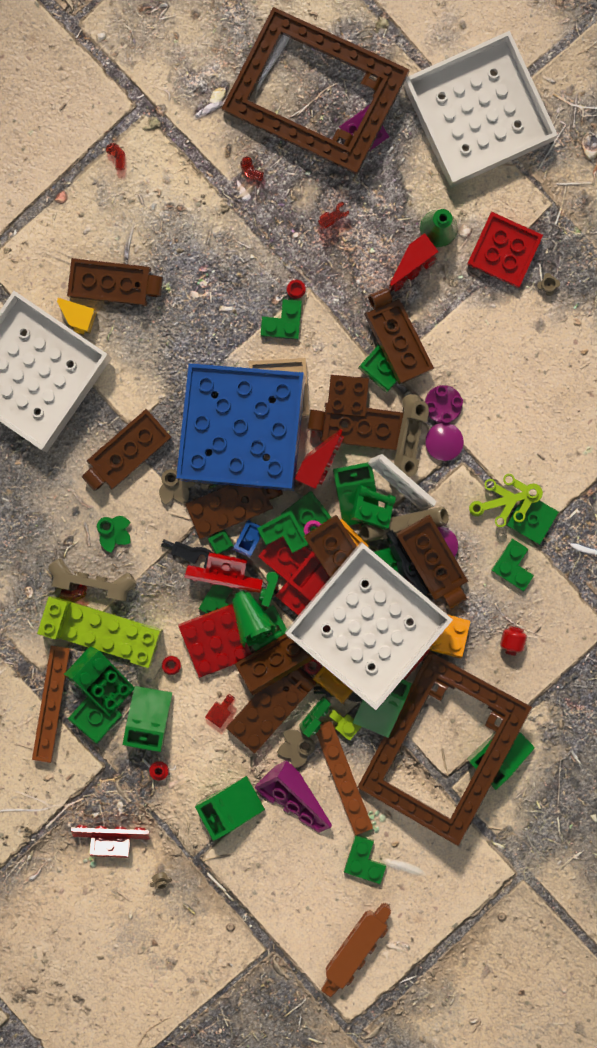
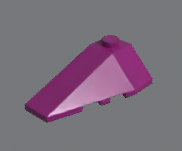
[254,760,332,833]

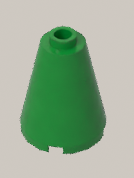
[420,209,458,247]
[232,591,277,647]

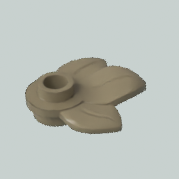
[159,469,195,505]
[277,729,315,768]

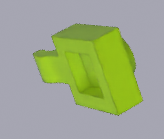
[328,709,361,741]

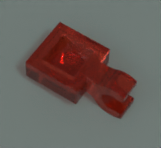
[317,202,349,231]
[205,694,235,728]

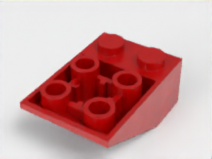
[388,233,438,292]
[295,429,344,489]

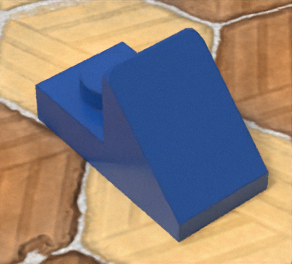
[233,520,261,558]

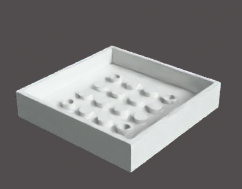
[403,31,558,188]
[0,291,112,453]
[285,542,453,710]

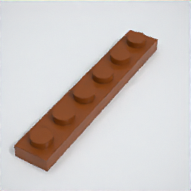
[32,645,71,763]
[316,720,373,836]

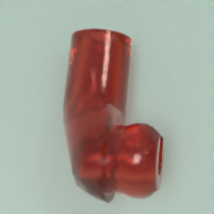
[106,143,125,170]
[240,156,264,182]
[60,584,87,602]

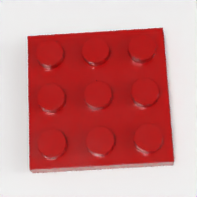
[467,211,543,288]
[178,604,252,678]

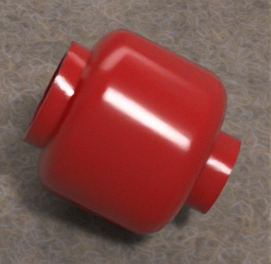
[500,626,527,656]

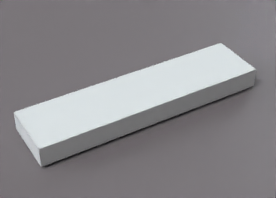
[368,454,436,511]

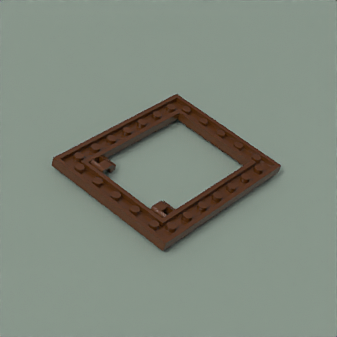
[221,7,410,175]
[357,651,533,846]

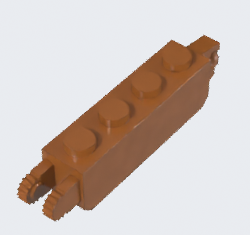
[321,903,391,997]

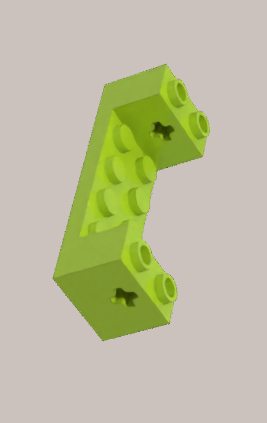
[37,596,163,668]

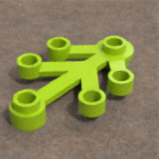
[469,474,543,528]

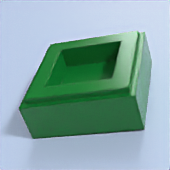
[208,529,234,554]

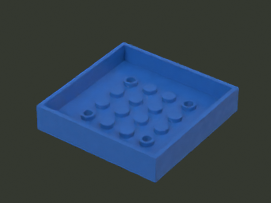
[176,363,306,491]

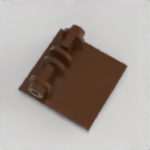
[327,375,369,417]

